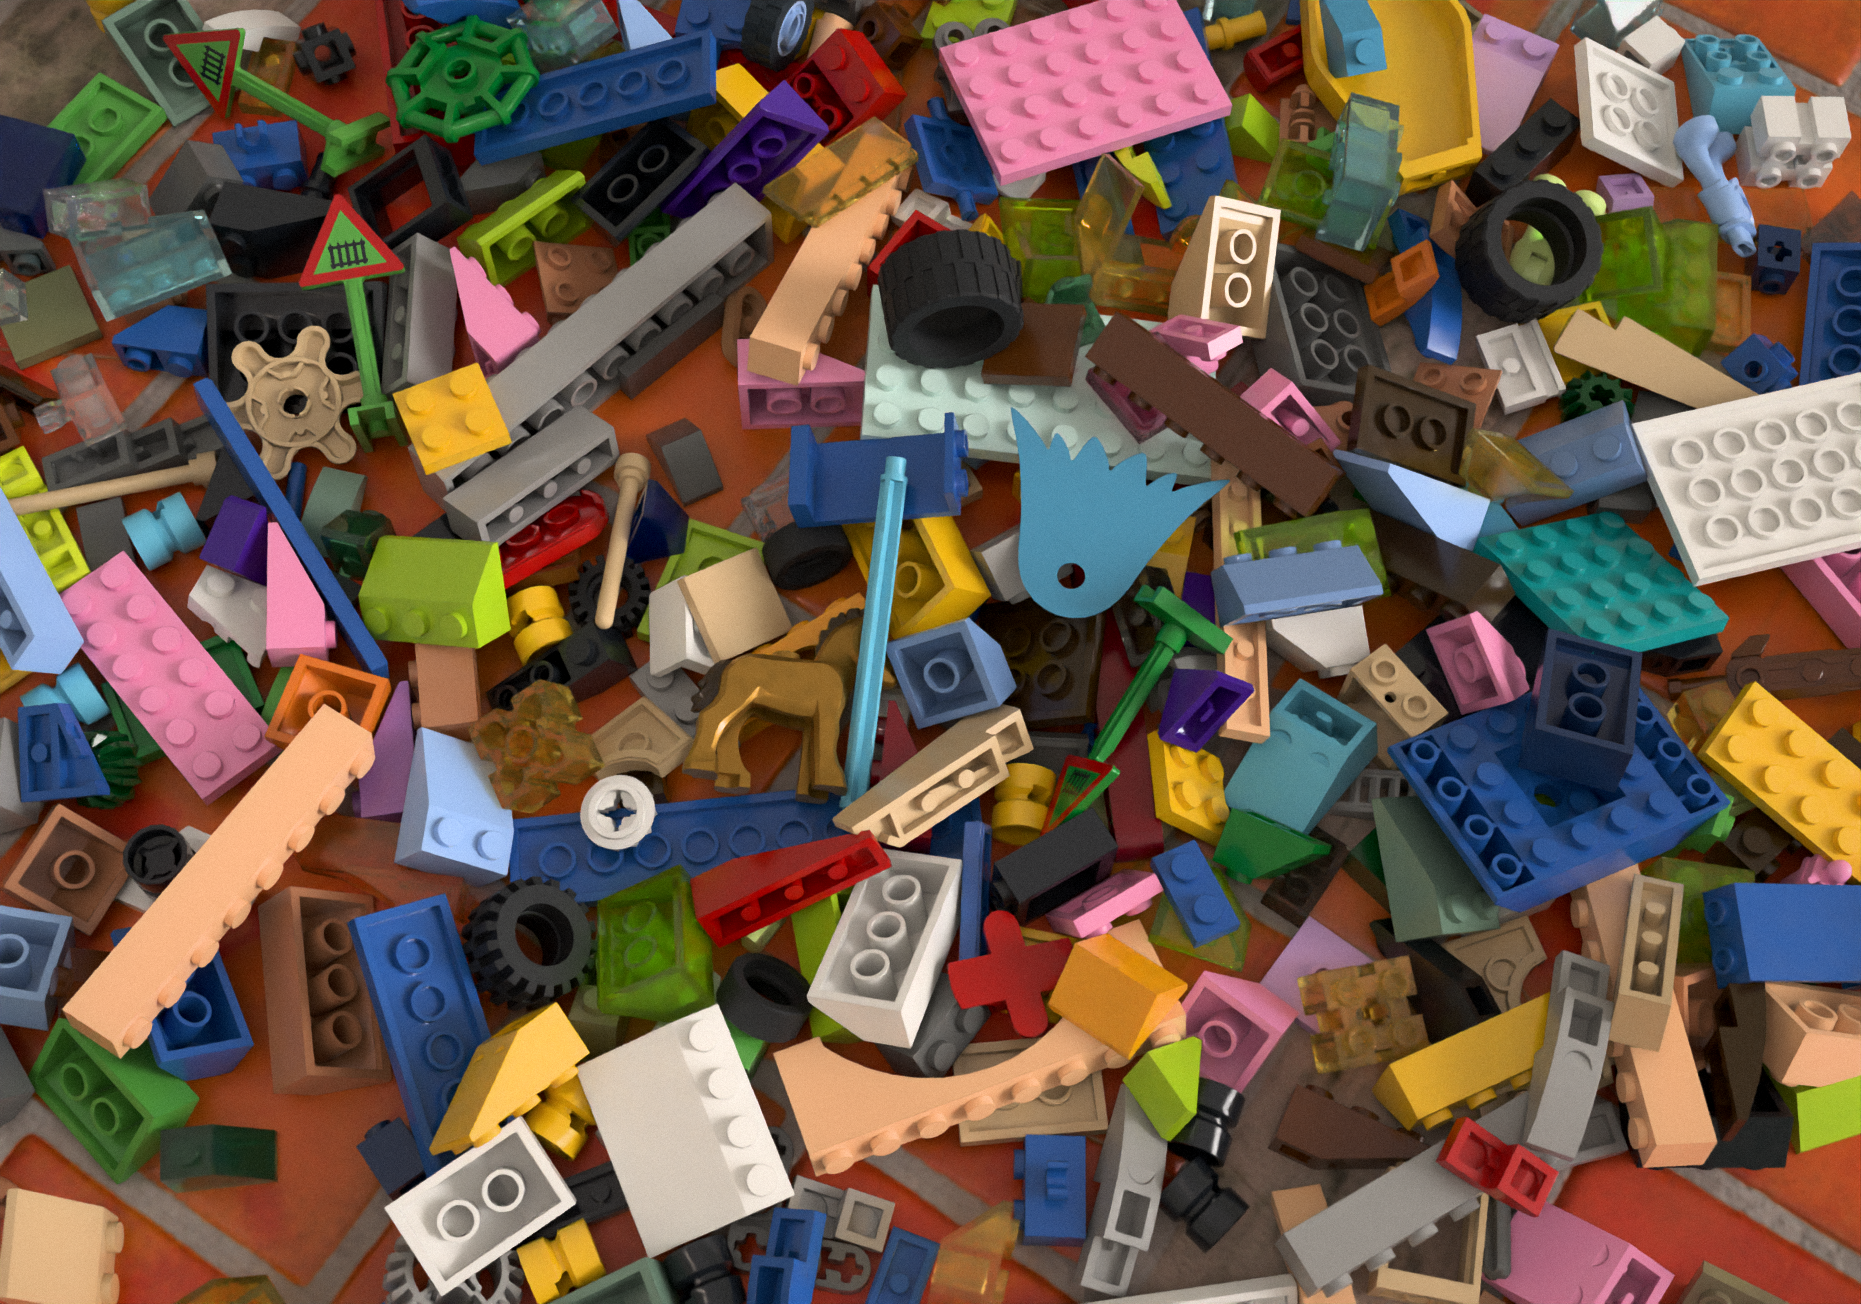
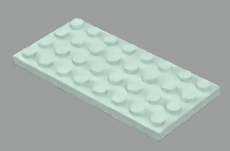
[860,284,1216,485]

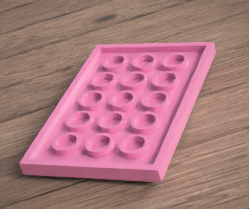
[939,0,1232,186]

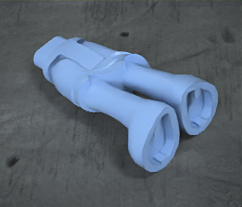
[1673,115,1757,258]

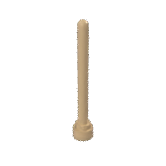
[8,450,218,516]
[595,453,651,629]

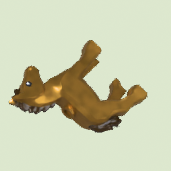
[682,608,898,804]

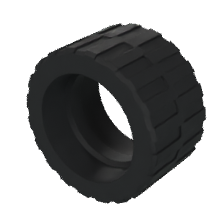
[1454,179,1604,324]
[877,229,1024,369]

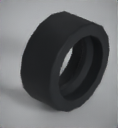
[762,521,853,590]
[716,953,814,1043]

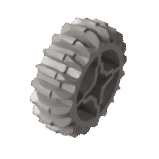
[382,1235,525,1304]

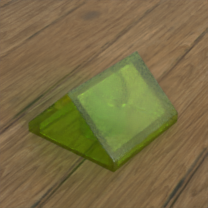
[1579,205,1670,303]

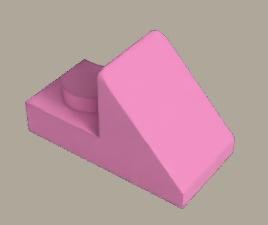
[1149,314,1243,374]

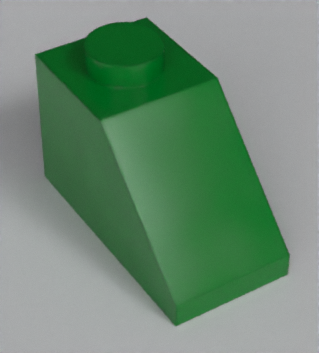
[1212,808,1332,884]

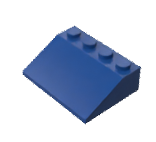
[1799,242,1861,386]

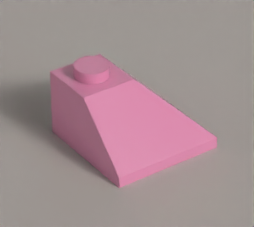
[1426,611,1530,715]
[1181,971,1299,1094]

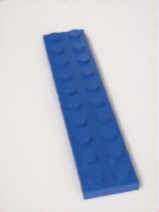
[509,786,982,908]

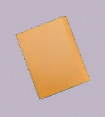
[1048,933,1188,1060]

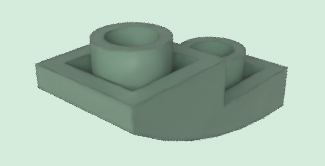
[301,466,368,561]

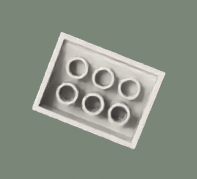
[577,1004,795,1258]

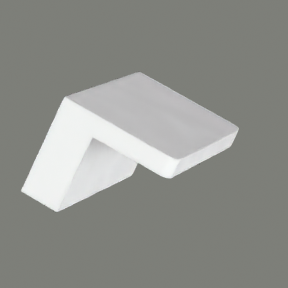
[649,575,714,677]

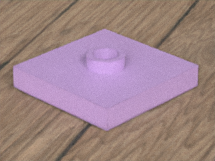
[1260,916,1389,1050]

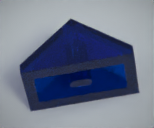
[625,479,689,564]

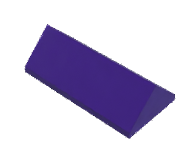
[660,80,829,219]

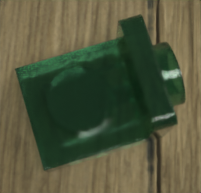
[1045,274,1106,347]

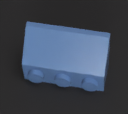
[1496,400,1648,527]
[1211,540,1383,627]

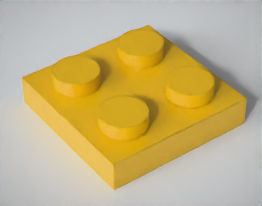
[392,362,512,475]
[1147,729,1230,847]

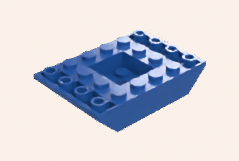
[1387,687,1731,913]

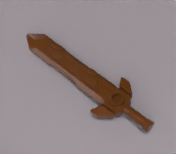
[1667,634,1861,703]

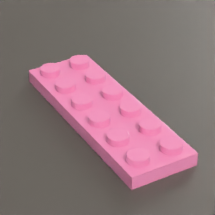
[59,550,283,806]

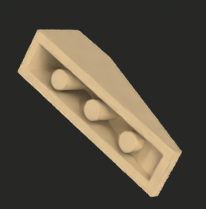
[1608,874,1684,1052]

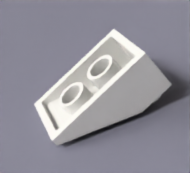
[385,1115,577,1296]

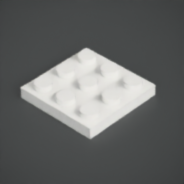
[1574,37,1684,189]

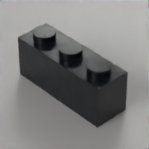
[1465,98,1580,208]

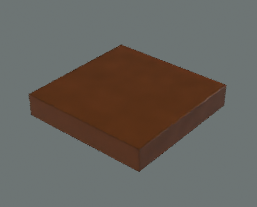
[1295,218,1395,285]
[981,303,1087,387]

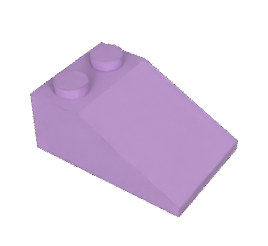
[1472,14,1559,156]

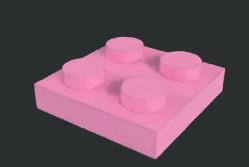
[1045,869,1164,939]

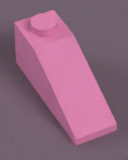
[266,522,338,667]

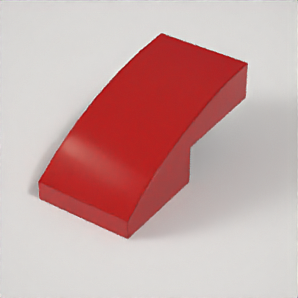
[1435,1116,1559,1217]

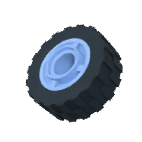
[741,0,814,72]

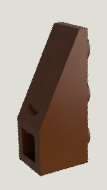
[1268,1084,1432,1170]

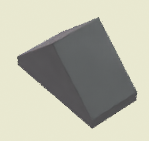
[646,418,723,507]

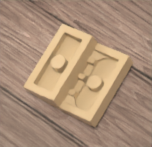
[677,547,792,664]

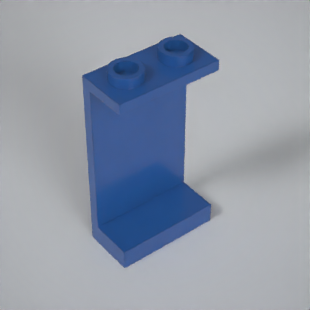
[788,412,969,528]
[1702,883,1861,990]

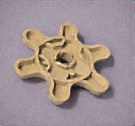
[226,326,363,481]

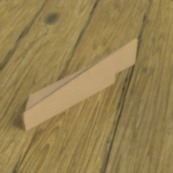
[1554,308,1759,409]
[832,704,1034,848]

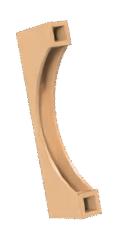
[773,919,1186,1177]

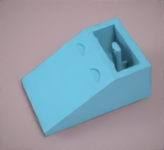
[1681,34,1796,134]
[1224,678,1378,835]

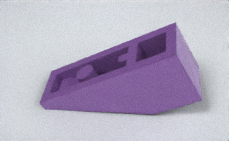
[352,681,417,834]

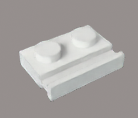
[1476,318,1566,415]

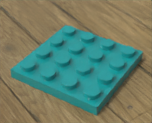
[1472,512,1730,654]

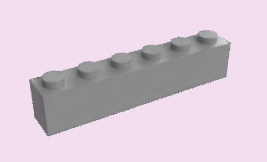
[1275,1089,1560,1298]

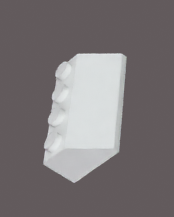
[807,849,963,1049]

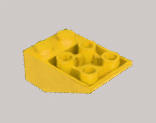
[429,1002,590,1155]

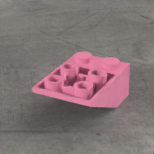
[449,246,541,380]
[1481,1201,1675,1304]

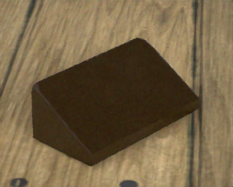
[0,364,71,425]

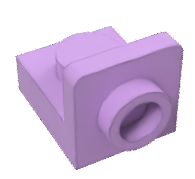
[1596,173,1655,236]

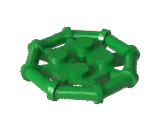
[385,15,540,143]

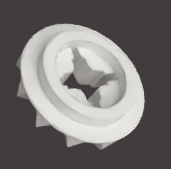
[580,775,657,852]

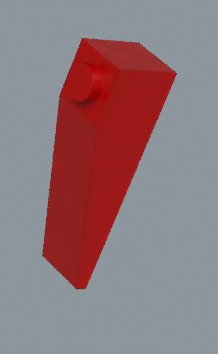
[690,830,892,948]

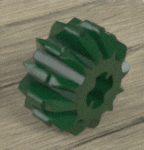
[1558,370,1635,424]
[76,730,143,810]

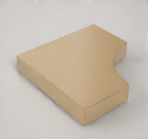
[572,695,694,781]
[1440,915,1547,1013]

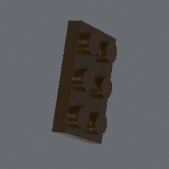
[1346,364,1476,488]

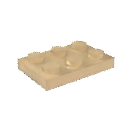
[952,1037,1109,1147]

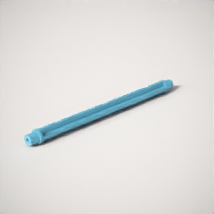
[839,456,908,810]

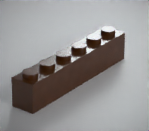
[1085,311,1344,519]

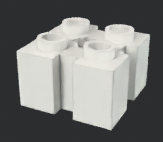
[1735,96,1852,189]

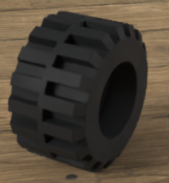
[461,876,598,1011]

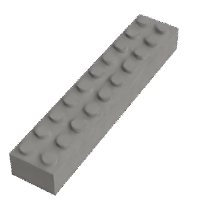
[408,182,774,512]

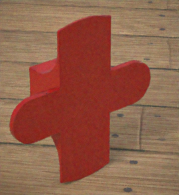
[948,910,1074,1039]

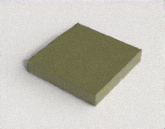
[0,264,103,370]

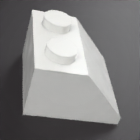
[1266,605,1370,679]

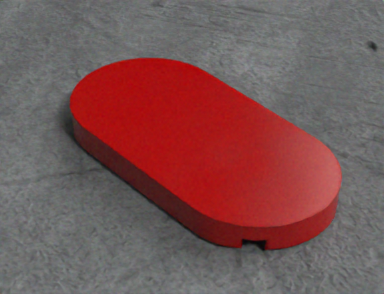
[498,490,609,589]

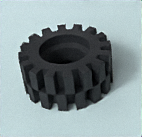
[568,554,651,639]

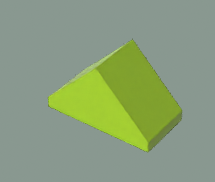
[1224,93,1280,164]
[1122,1036,1202,1141]

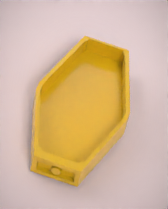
[1299,0,1482,197]

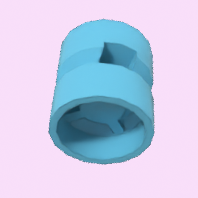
[121,491,206,571]
[20,662,111,725]

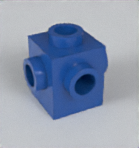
[1720,333,1799,395]

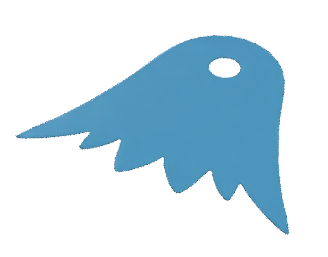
[1011,407,1230,618]

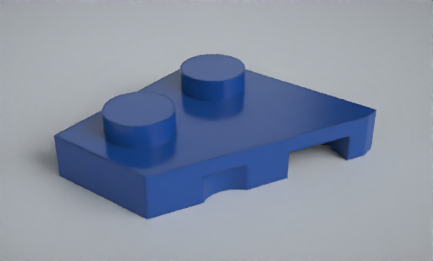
[18,703,110,803]

